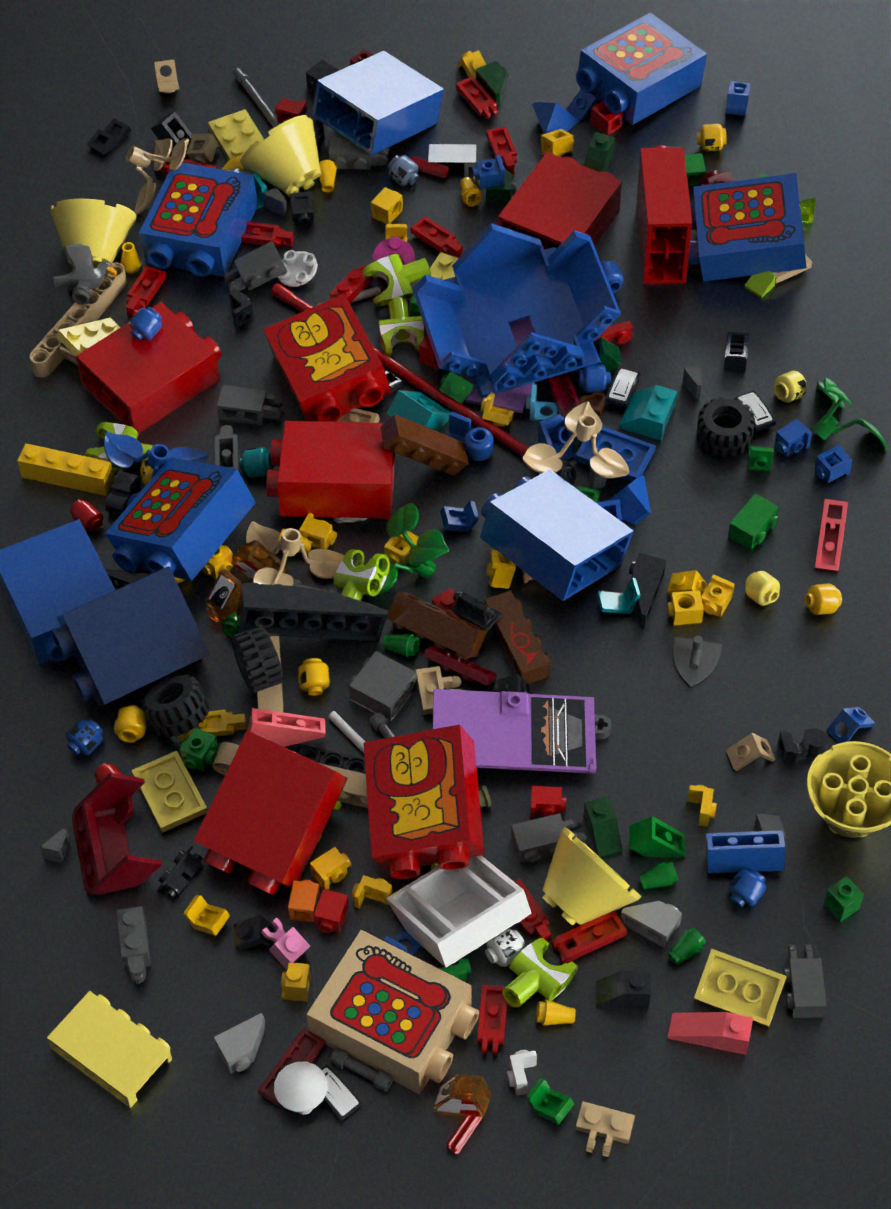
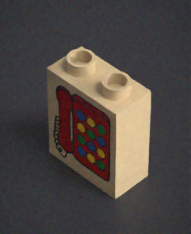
[307,930,479,1094]

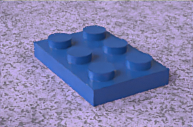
[575,426,656,482]

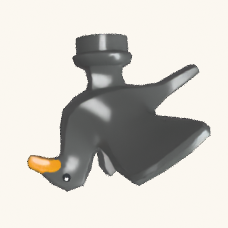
[53,244,117,304]

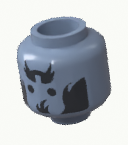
[388,155,419,186]

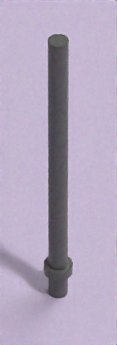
[233,68,280,128]

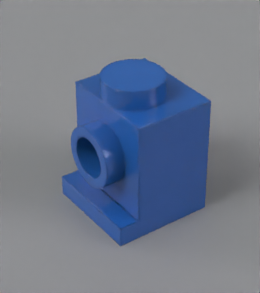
[472,155,505,189]
[774,419,812,457]
[815,445,853,483]

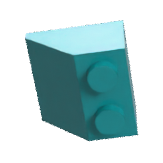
[619,385,677,441]
[387,390,451,431]

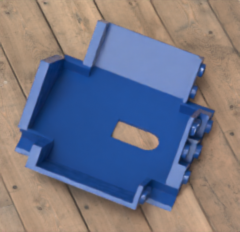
[412,223,621,398]

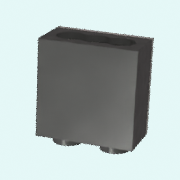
[348,651,417,721]

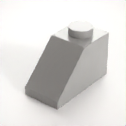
[621,901,682,948]
[214,1013,266,1074]

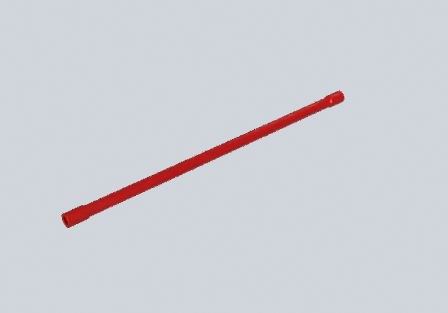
[271,283,530,457]

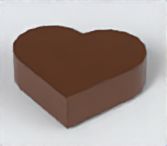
[579,392,606,418]

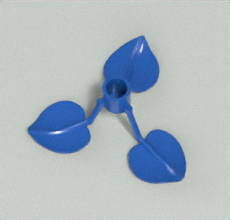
[104,432,209,507]

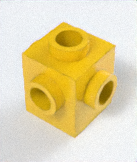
[201,545,234,580]

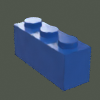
[706,830,785,873]

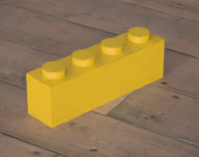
[17,443,114,496]

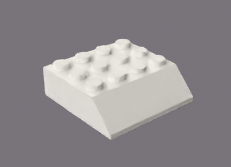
[386,856,532,967]

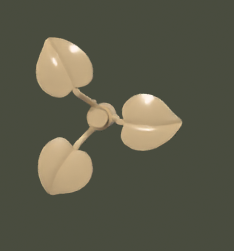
[126,138,189,215]
[522,401,629,478]
[246,521,345,586]

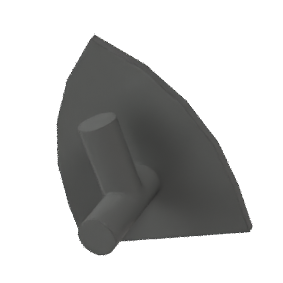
[673,636,723,687]

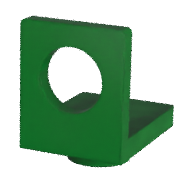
[748,446,774,471]

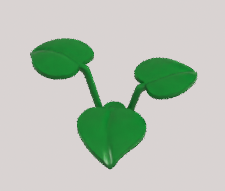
[812,377,887,452]
[367,503,450,600]

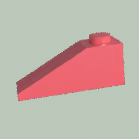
[815,499,848,571]
[247,708,326,747]
[667,1012,753,1055]

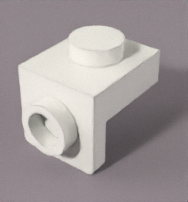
[507,1050,537,1096]

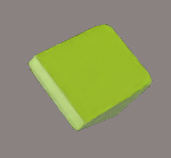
[745,271,776,298]

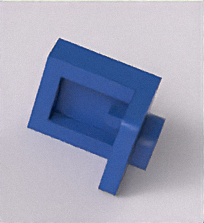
[440,501,479,533]

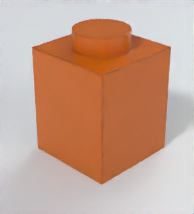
[288,880,320,923]

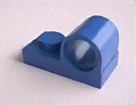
[725,81,751,116]

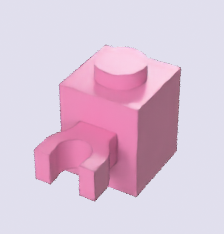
[261,918,310,969]

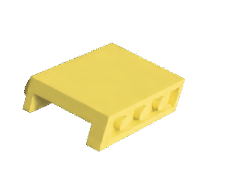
[47,991,172,1108]

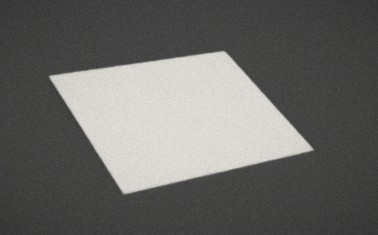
[428,144,476,163]

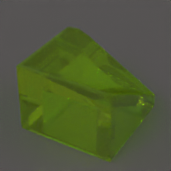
[800,198,816,223]

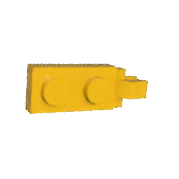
[178,709,246,741]

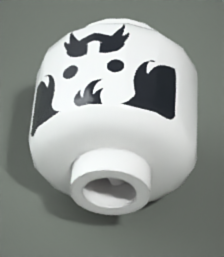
[485,928,525,967]

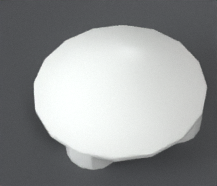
[278,250,318,287]
[274,1062,328,1115]

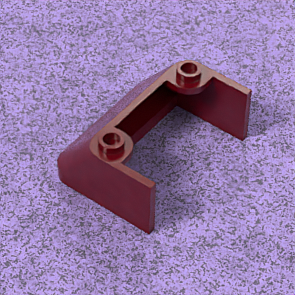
[72,772,162,895]

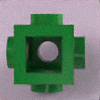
[179,728,218,772]

